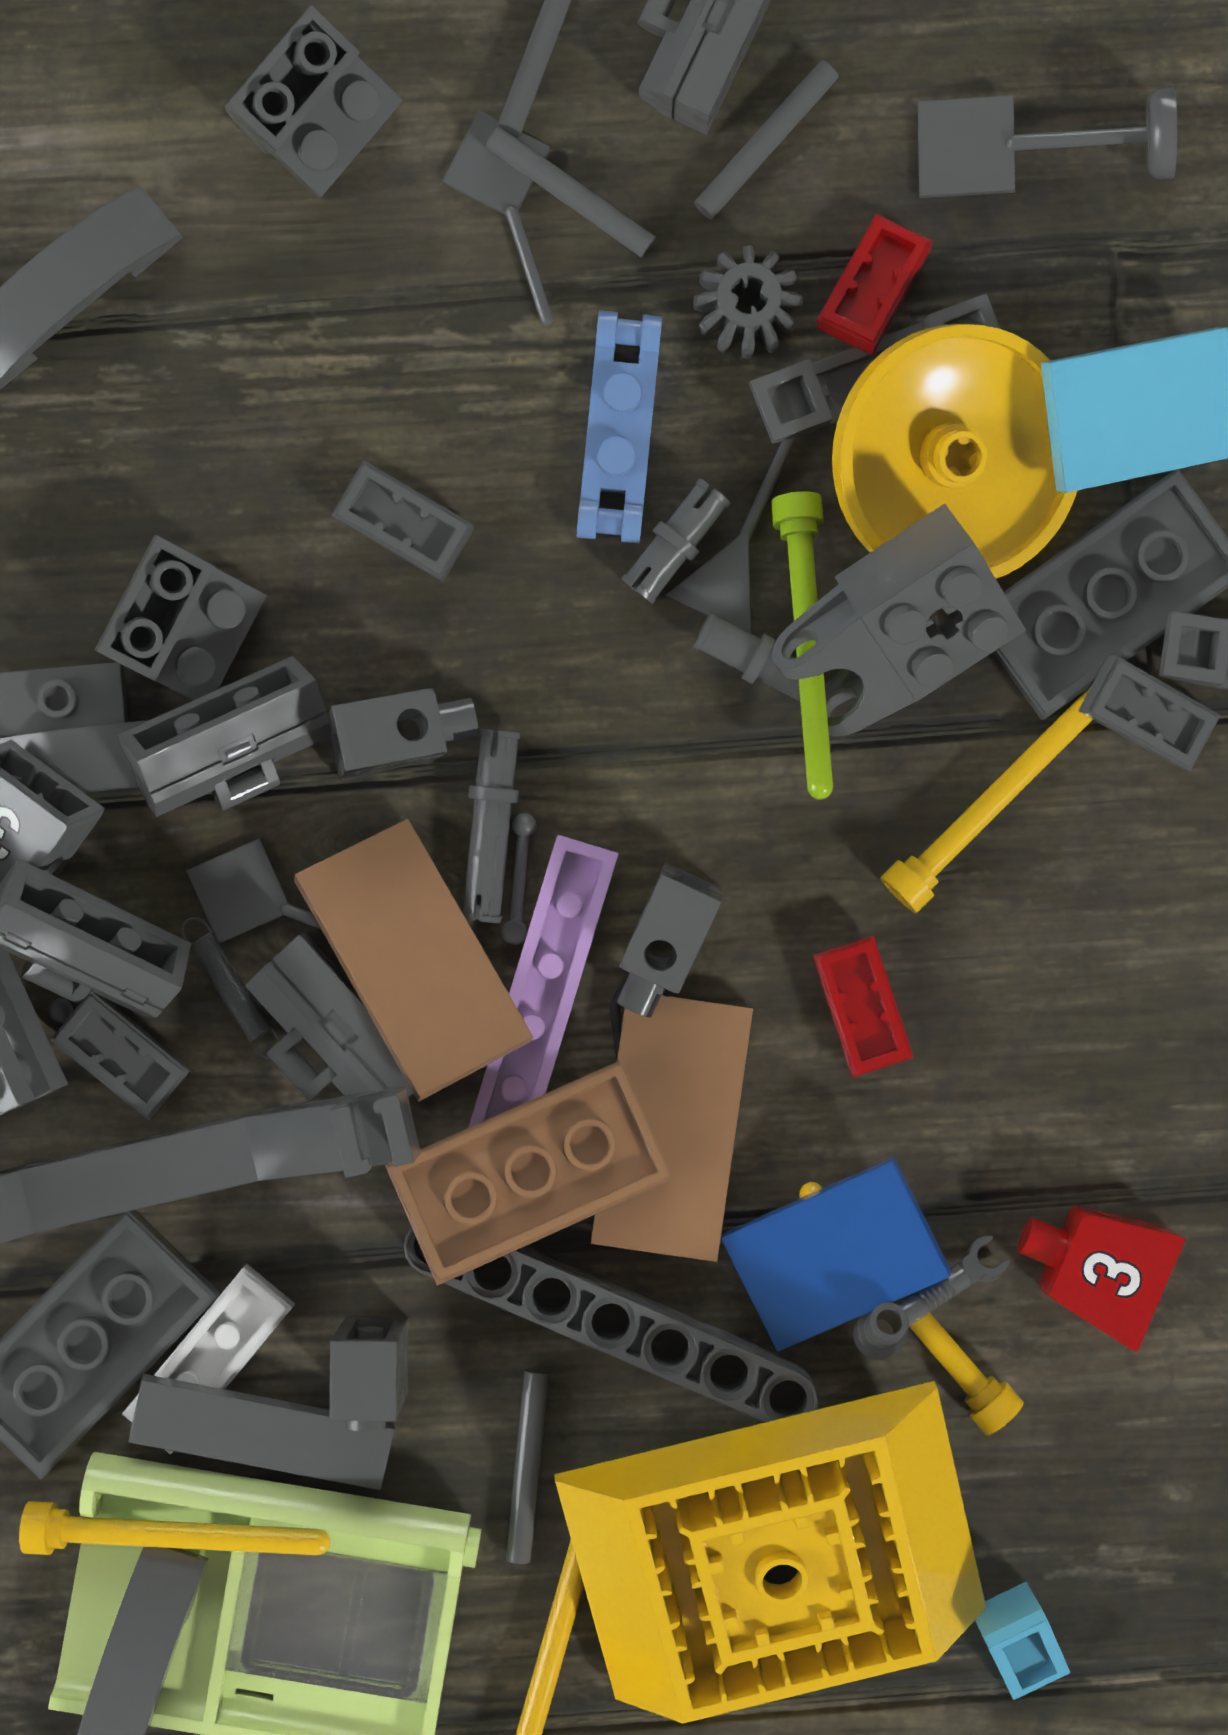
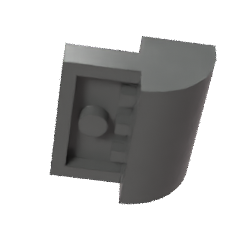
[225,5,403,198]
[95,535,267,700]

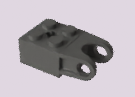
[771,504,1026,737]

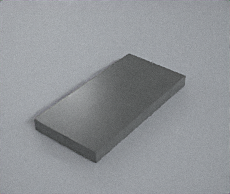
[992,469,1228,720]
[0,1210,221,1480]

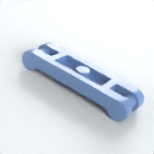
[577,310,662,544]

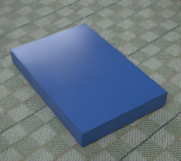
[721,1156,951,1352]

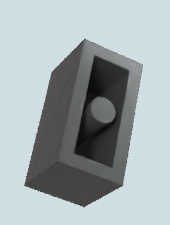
[329,1317,409,1431]

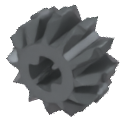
[693,245,803,359]

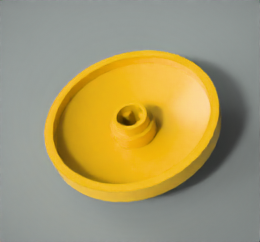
[832,324,1077,579]

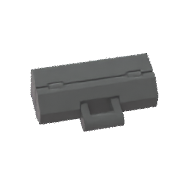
[637,0,771,136]
[117,656,331,817]
[0,858,191,1018]
[245,933,413,1101]

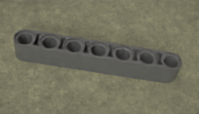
[404,1226,818,1422]

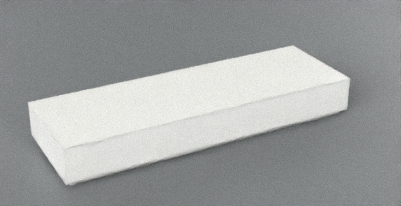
[122,1264,295,1454]

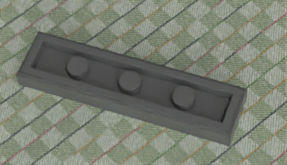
[128,1374,395,1490]

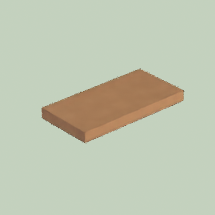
[294,819,533,1102]
[591,995,753,1262]
[385,1060,675,1286]

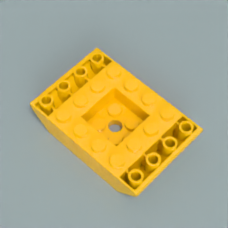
[554,1381,986,1724]

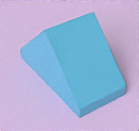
[975,1582,1071,1700]

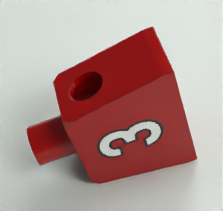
[1017,1205,1186,1352]

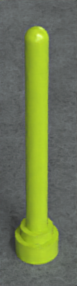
[771,492,833,799]

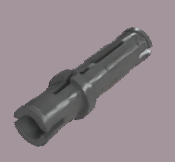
[462,729,520,923]

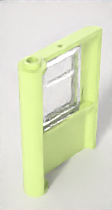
[48,1452,482,1735]

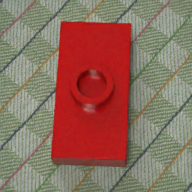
[816,214,933,356]
[812,936,914,1077]

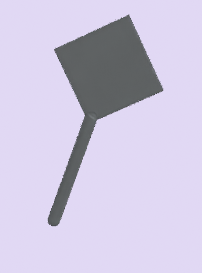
[442,110,553,326]
[186,838,321,944]

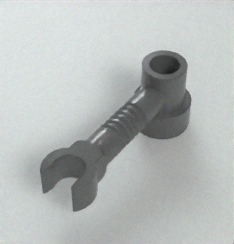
[853,1236,1010,1360]

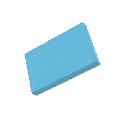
[1041,327,1228,493]

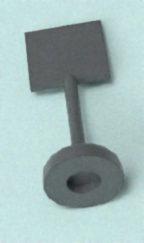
[917,86,1177,198]

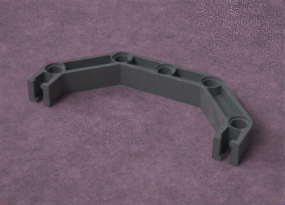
[0,1086,421,1244]

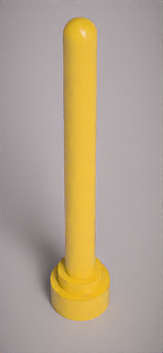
[880,686,1093,914]
[799,1182,1024,1436]
[19,1501,331,1555]
[516,1540,584,1735]

